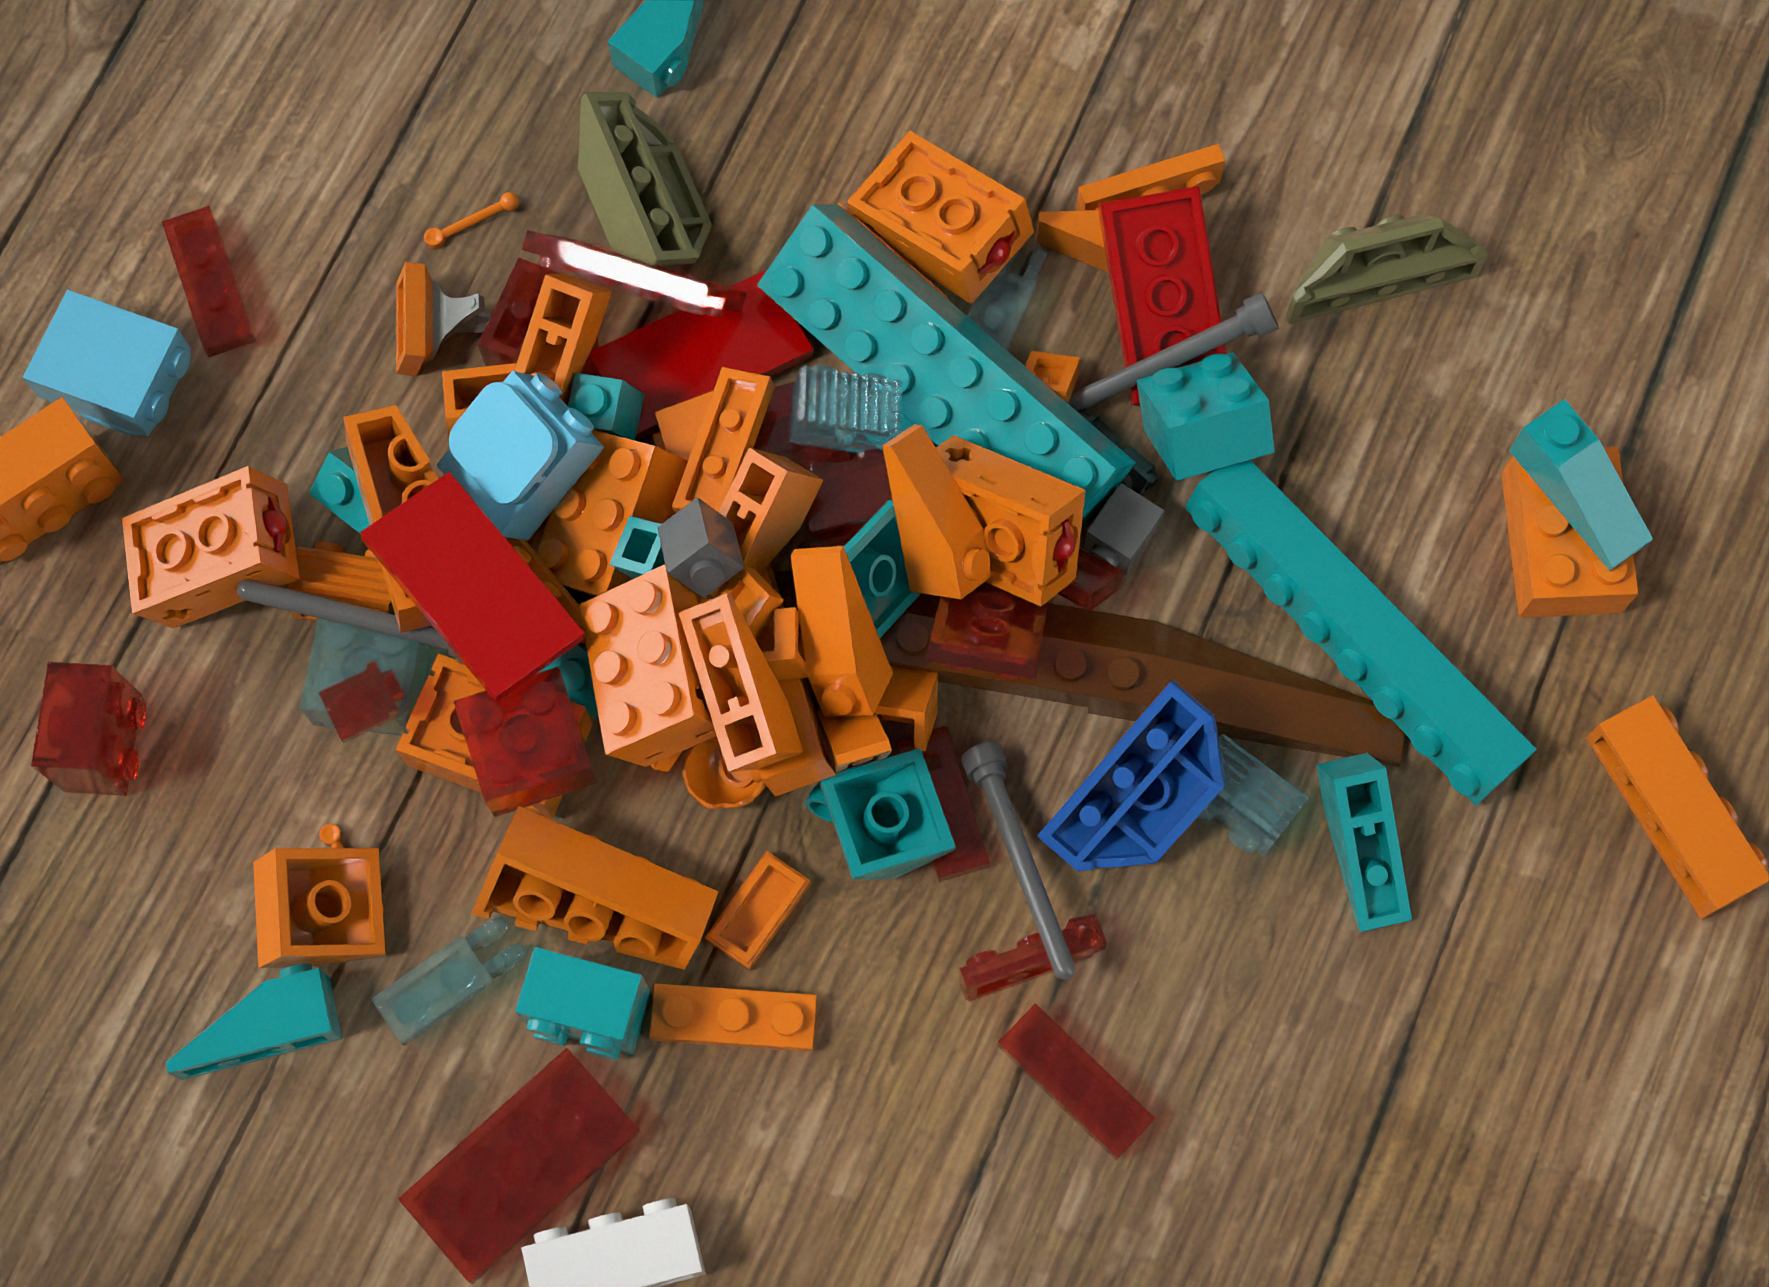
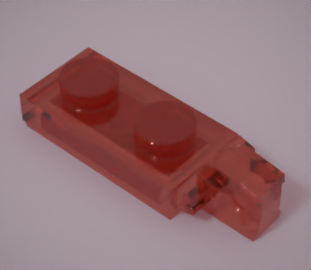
[959,914,1107,1002]

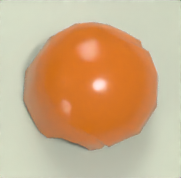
[682,736,766,810]

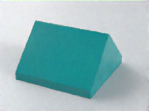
[844,500,921,639]
[819,748,956,880]

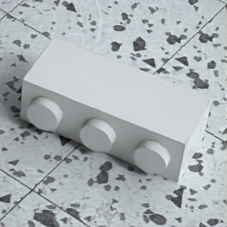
[521,1198,706,1287]

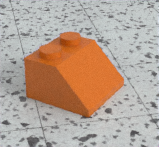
[253,848,385,968]

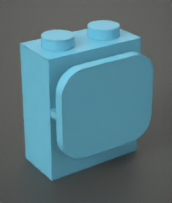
[22,290,191,437]
[437,370,605,541]

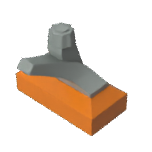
[396,262,491,376]

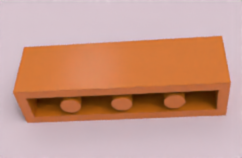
[1586,695,1769,920]

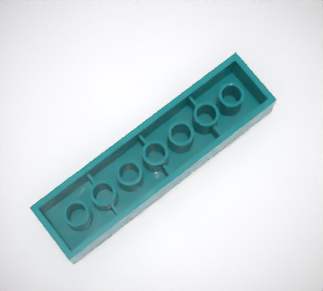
[757,204,1136,533]

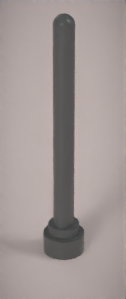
[1069,292,1279,412]
[237,580,465,665]
[961,742,1076,980]

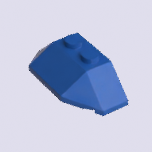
[1037,680,1226,871]

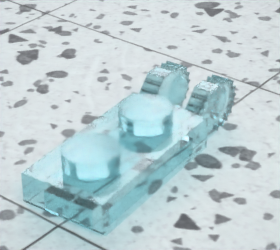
[967,248,1047,352]
[371,916,528,1046]

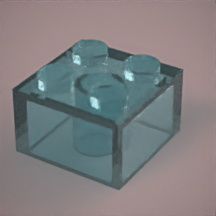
[300,618,433,736]

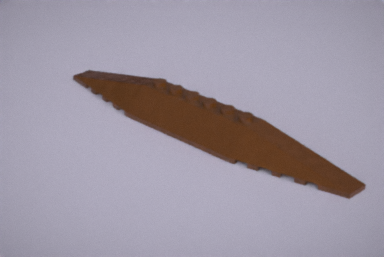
[581,571,1405,766]

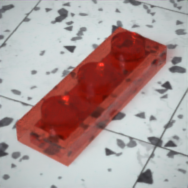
[161,206,256,358]
[997,1003,1156,1161]

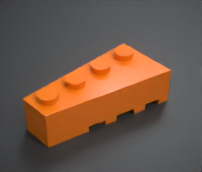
[343,405,439,633]
[471,806,719,970]

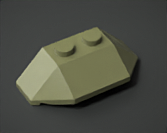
[578,92,712,266]
[1286,214,1488,324]

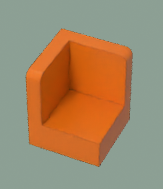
[756,607,808,681]
[875,666,938,751]

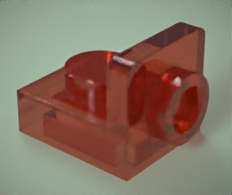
[318,660,406,743]

